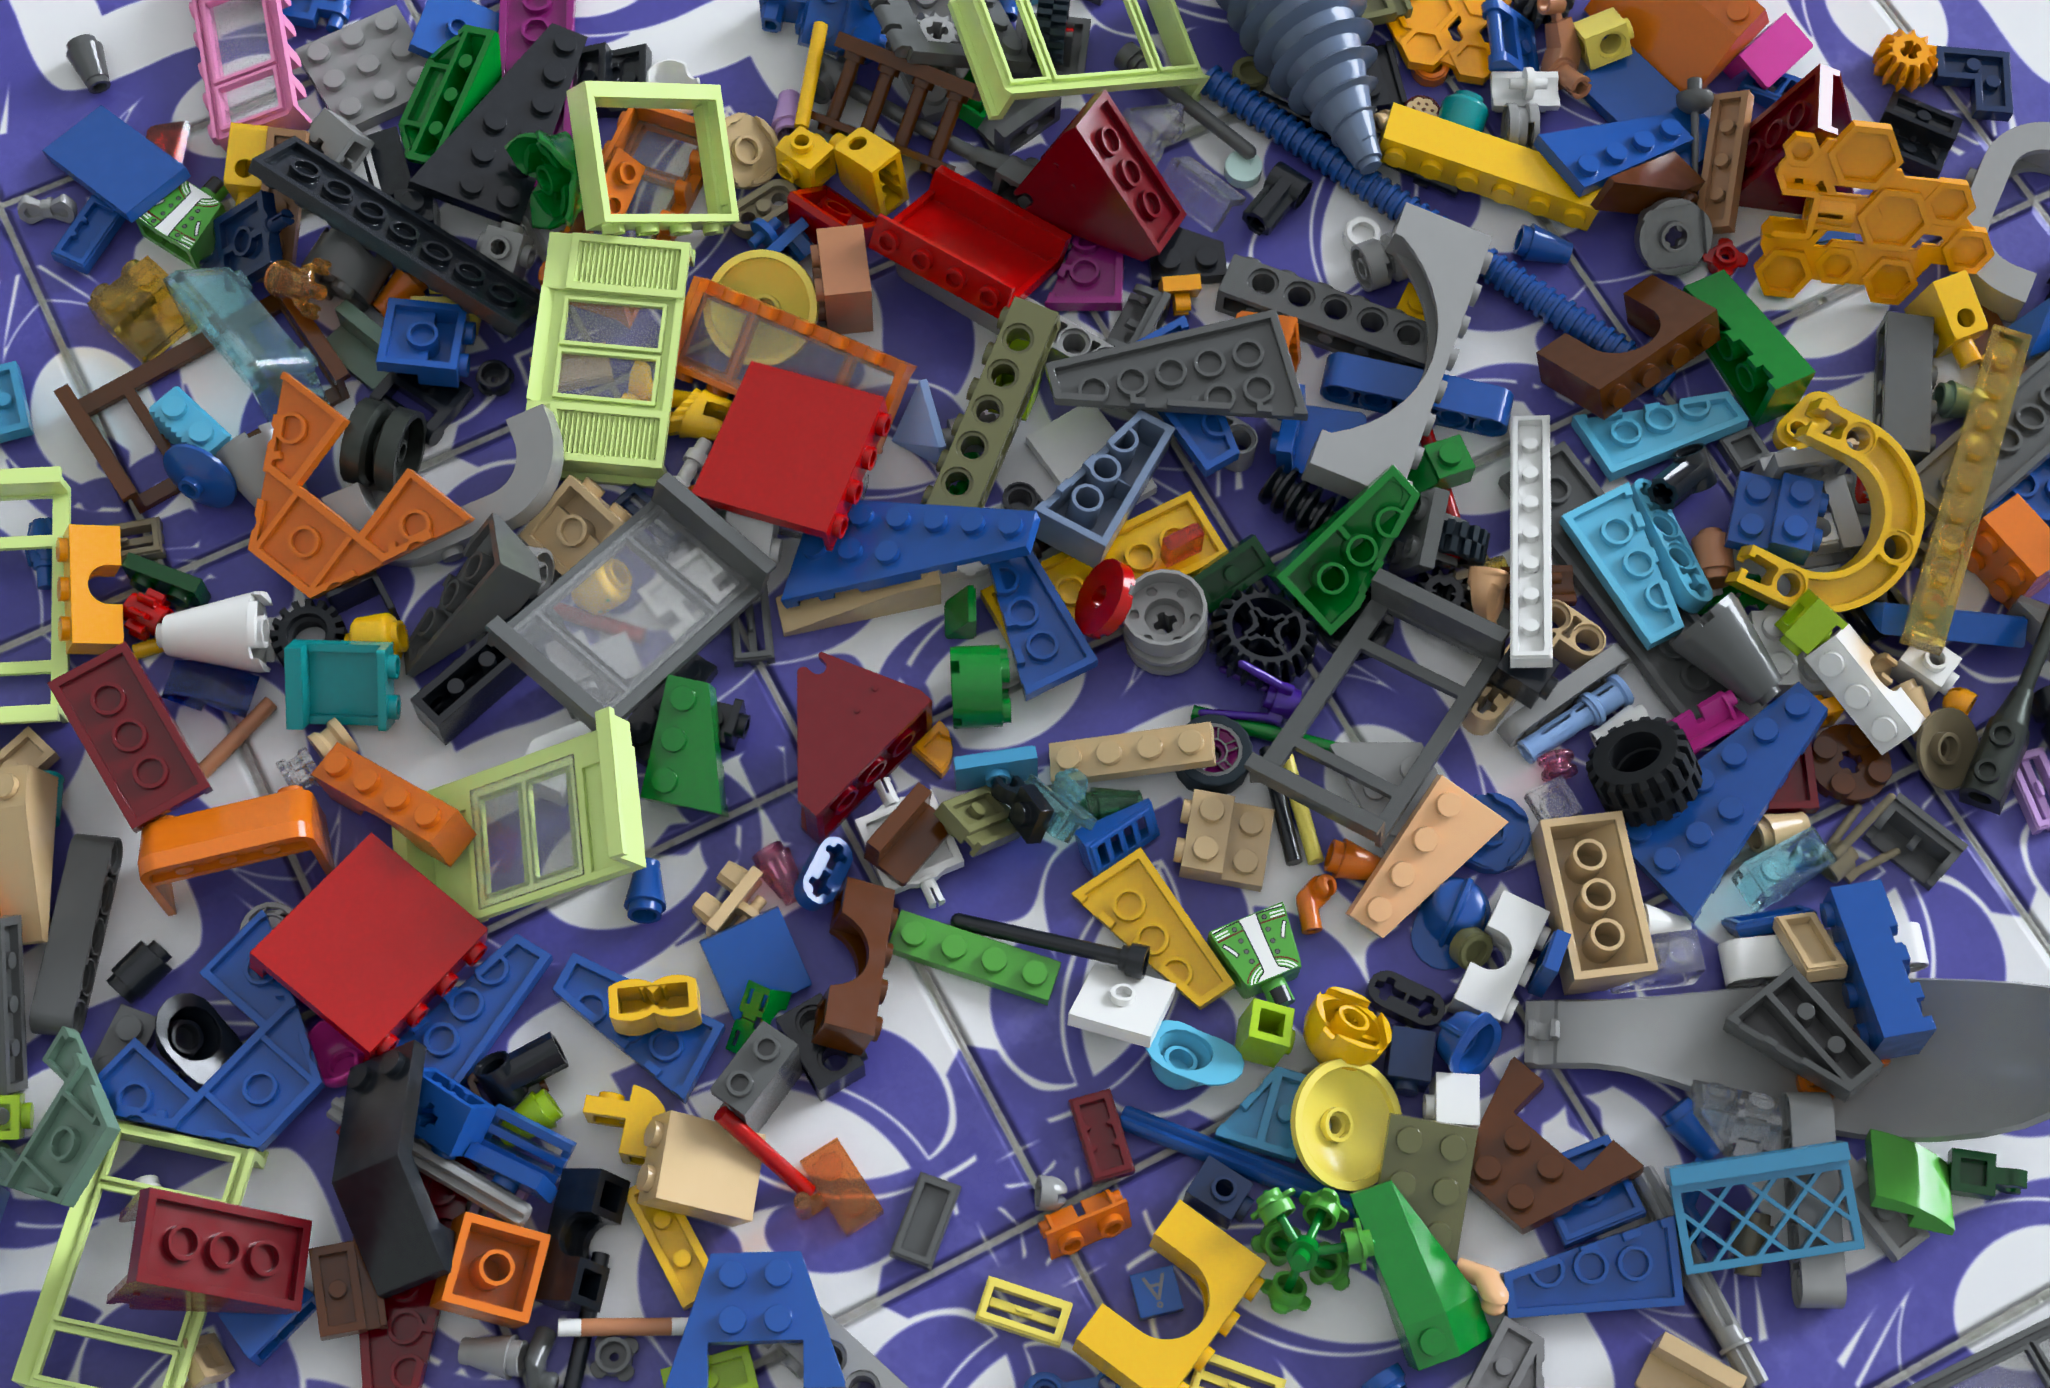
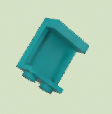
[284,639,401,731]

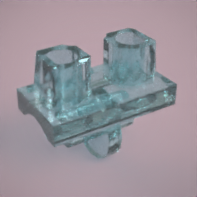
[1025,768,1097,843]

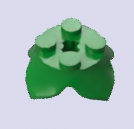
[504,130,583,230]

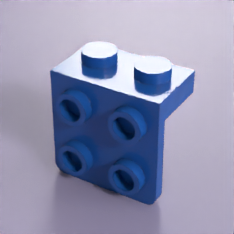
[1270,384,1367,477]

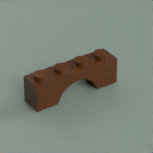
[811,876,899,1056]

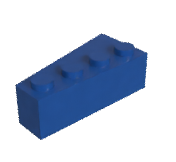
[1819,879,1937,1060]

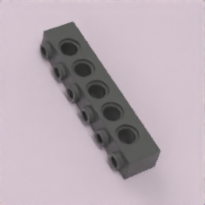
[1215,254,1428,369]

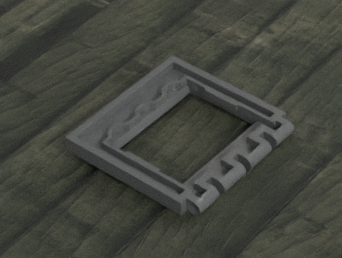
[868,0,1032,74]

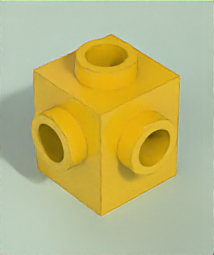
[775,125,836,189]

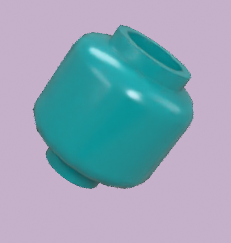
[1437,90,1489,132]

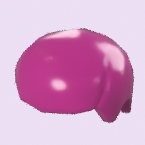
[308,1020,364,1088]

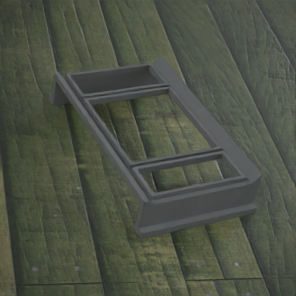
[1244,568,1510,848]

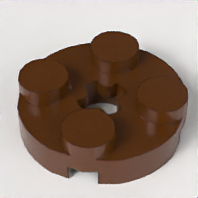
[1812,724,1893,806]

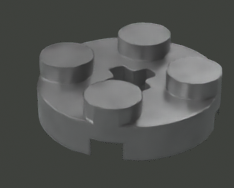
[1634,197,1713,276]

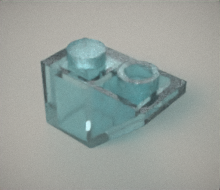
[1731,826,1837,913]

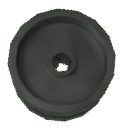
[339,397,427,493]

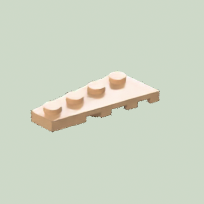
[1345,774,1509,938]

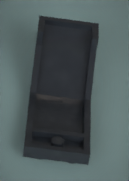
[332,1039,456,1299]

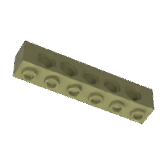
[921,296,1061,508]

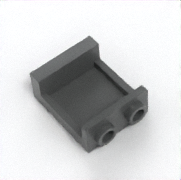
[710,1021,803,1133]

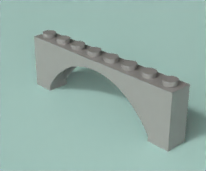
[1301,202,1493,499]

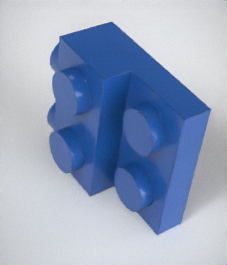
[797,0,887,65]
[376,297,476,388]
[1724,471,1829,565]

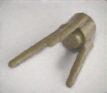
[1813,793,1901,884]

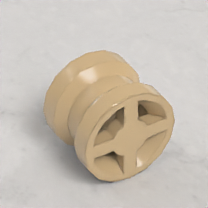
[307,717,359,760]

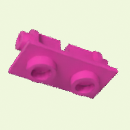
[1667,690,1749,755]

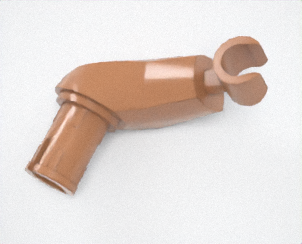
[1537,0,1592,99]

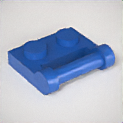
[1481,0,1540,72]

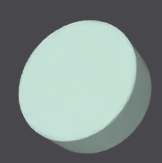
[1224,151,1263,189]

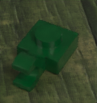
[1947,1148,2028,1201]

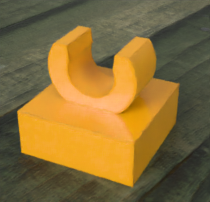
[1158,274,1202,316]

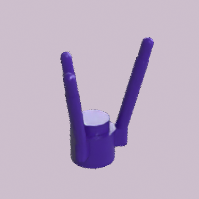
[1198,660,1302,726]

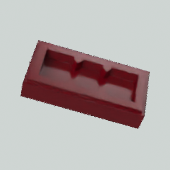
[1068,1088,1135,1186]

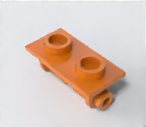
[605,146,646,214]
[1037,1189,1132,1260]

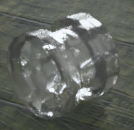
[276,747,320,790]

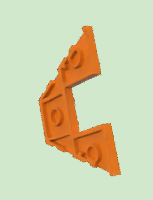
[248,371,475,600]

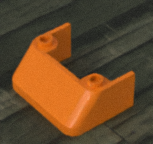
[138,785,335,916]

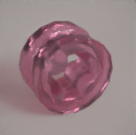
[1537,749,1578,782]

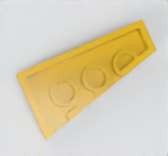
[1071,847,1236,1010]

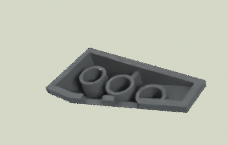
[403,513,542,678]

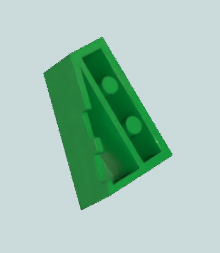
[640,674,729,818]

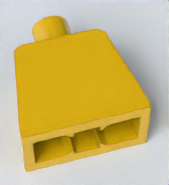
[223,122,268,206]
[828,127,909,216]
[1904,270,1988,370]

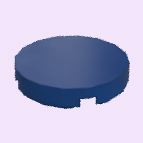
[1464,793,1532,874]

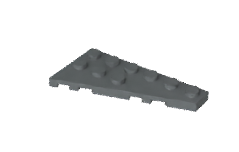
[1045,309,1308,421]

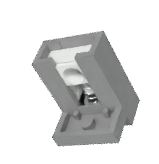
[1751,442,1865,569]

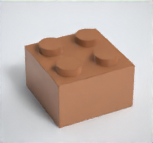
[810,224,873,334]

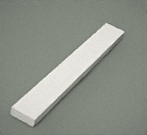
[1510,415,1553,668]

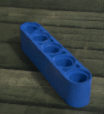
[1320,352,1514,437]

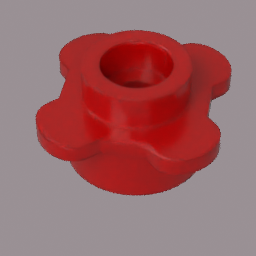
[1702,238,1748,277]

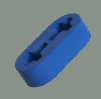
[793,837,853,911]

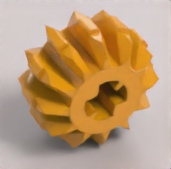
[1872,28,1939,93]

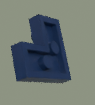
[1933,46,2013,122]

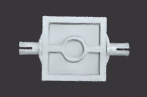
[855,777,964,909]

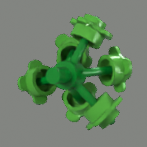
[1250,1187,1375,1314]

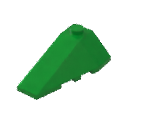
[1267,465,1421,636]

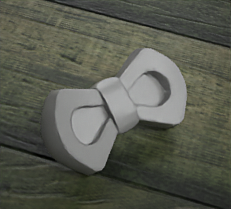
[17,194,77,224]

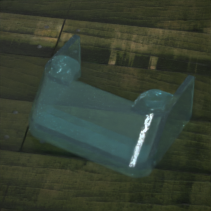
[163,267,330,423]

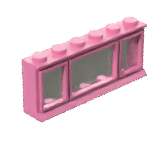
[189,0,312,152]

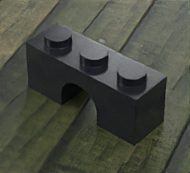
[534,1168,631,1313]

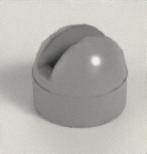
[1034,1175,1068,1211]

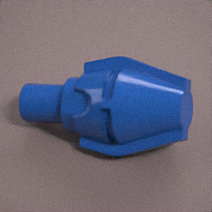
[25,517,52,590]

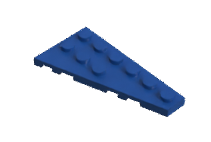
[781,500,1041,609]
[1625,682,1828,924]

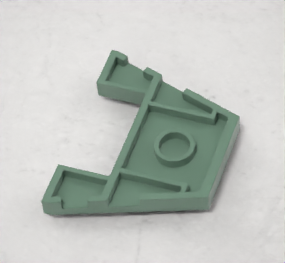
[0,1026,121,1208]

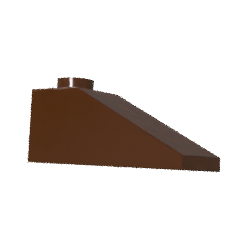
[1590,151,1705,214]

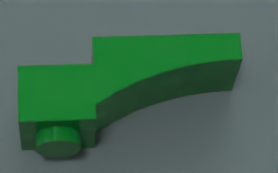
[1348,434,1476,501]

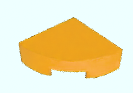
[912,720,953,779]

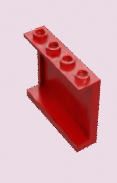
[868,165,1072,319]
[692,361,892,552]
[250,832,489,1062]

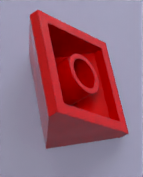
[787,185,877,248]

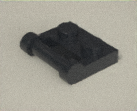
[369,372,474,446]

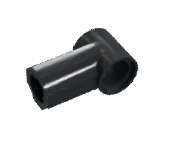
[1242,161,1313,236]
[1647,443,1717,510]
[473,1032,569,1108]

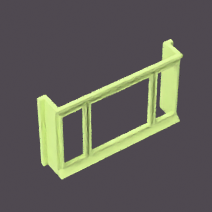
[947,0,1211,120]
[0,466,71,725]
[11,1119,269,1388]

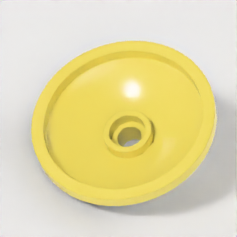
[704,249,819,366]
[1290,1059,1402,1191]

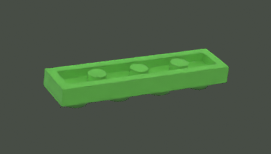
[889,909,1061,1006]

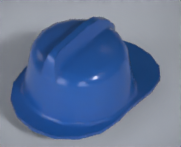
[1411,876,1491,970]
[1436,1010,1502,1074]

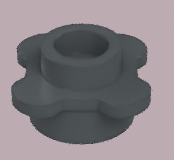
[590,1336,639,1382]

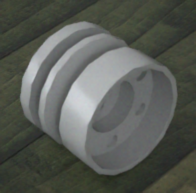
[1123,569,1208,676]

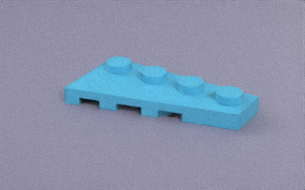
[1571,391,1749,482]
[1559,482,1685,651]

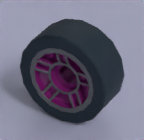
[1175,714,1253,794]

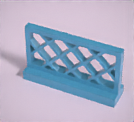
[1663,1140,1865,1275]

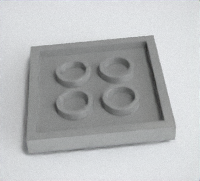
[295,4,427,132]

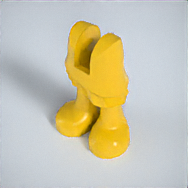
[621,360,732,441]

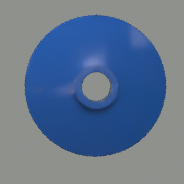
[163,443,237,508]

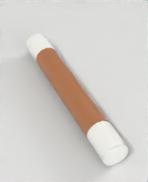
[557,1317,689,1337]

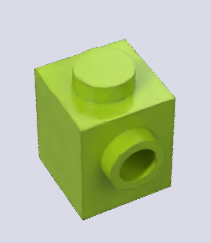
[1235,998,1295,1068]

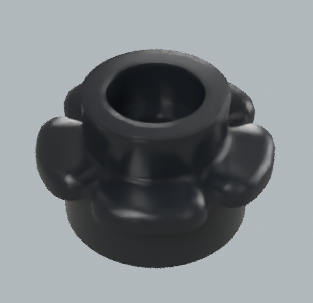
[475,359,515,396]

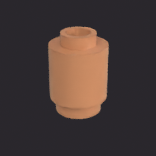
[1691,527,1735,590]

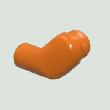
[1296,874,1337,935]

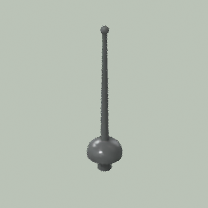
[1676,77,1714,205]

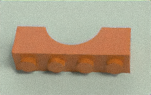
[311,742,477,867]

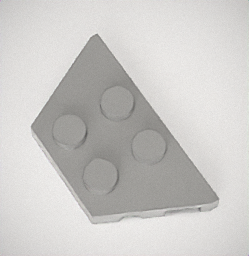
[1329,742,1439,854]

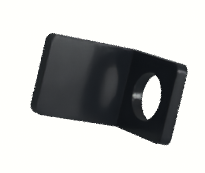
[325,570,400,621]

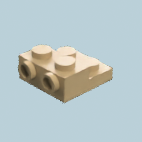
[518,474,632,576]
[1173,789,1275,892]

